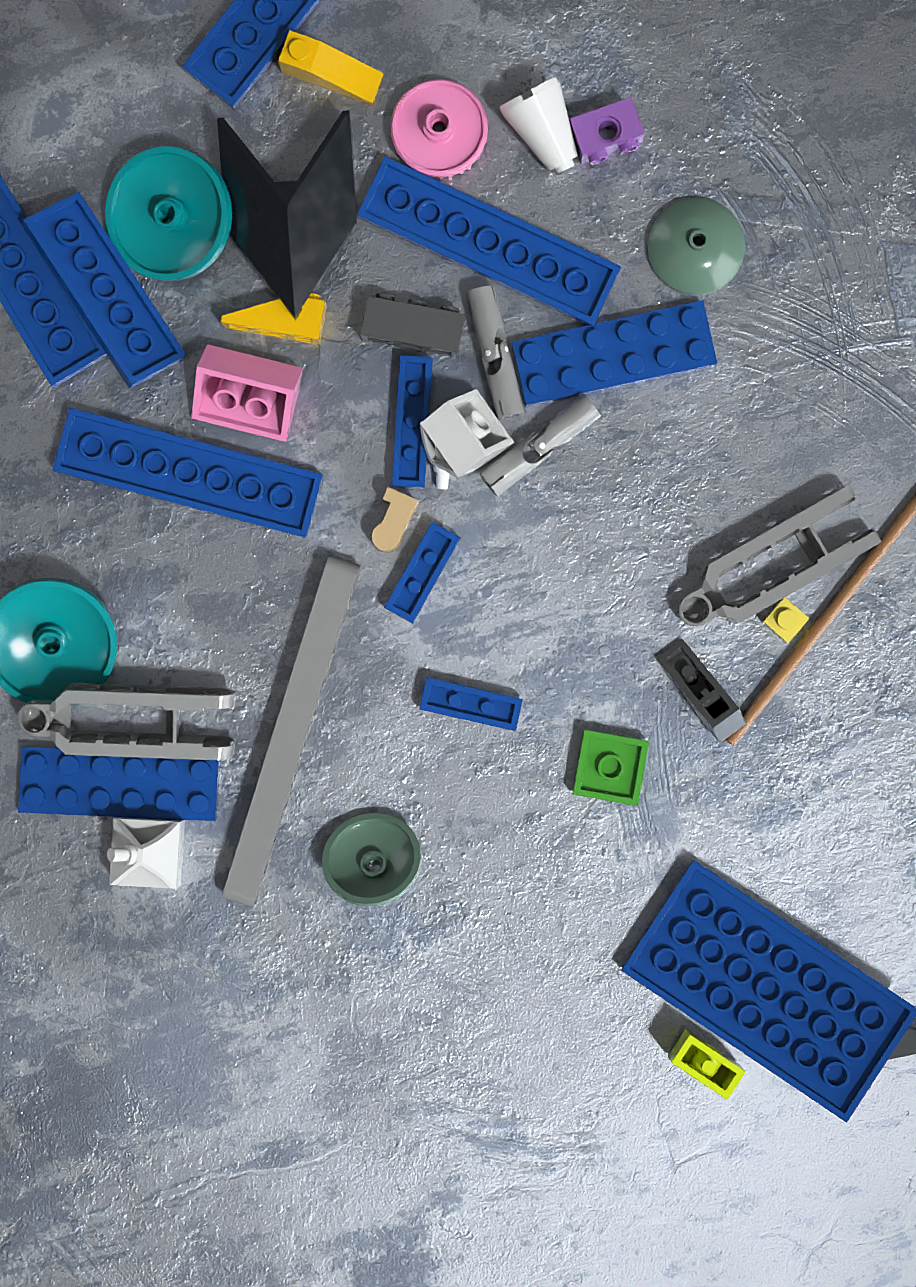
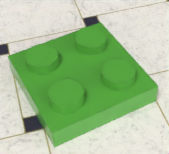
[572,730,649,806]

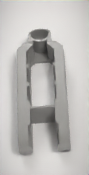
[678,485,882,627]
[18,683,235,760]

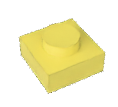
[762,597,810,643]

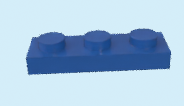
[384,522,461,624]
[419,677,523,731]

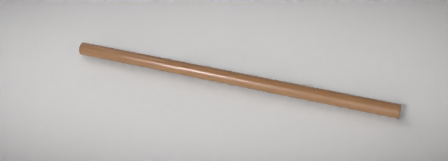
[725,493,916,746]

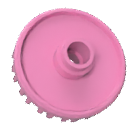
[390,79,488,180]

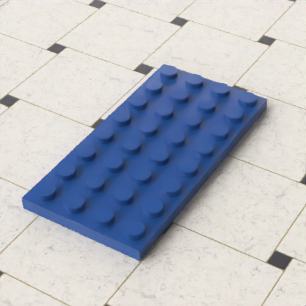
[621,860,916,1123]

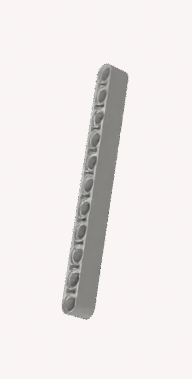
[222,555,361,908]

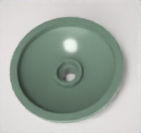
[647,197,745,295]
[322,813,421,906]

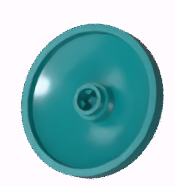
[105,146,232,281]
[0,578,118,705]

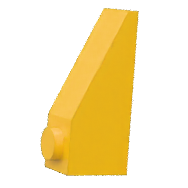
[278,30,384,105]
[221,293,327,345]

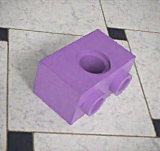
[569,97,645,165]

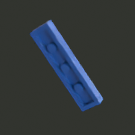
[392,355,433,489]

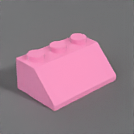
[191,344,303,442]

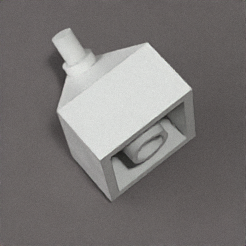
[420,389,514,489]
[107,817,185,889]

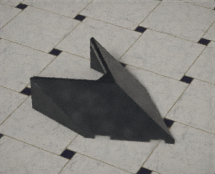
[217,110,357,321]

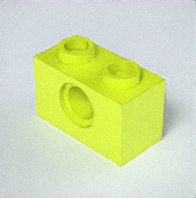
[668,1029,746,1100]

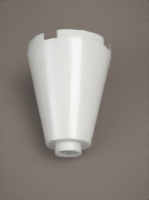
[499,77,578,174]

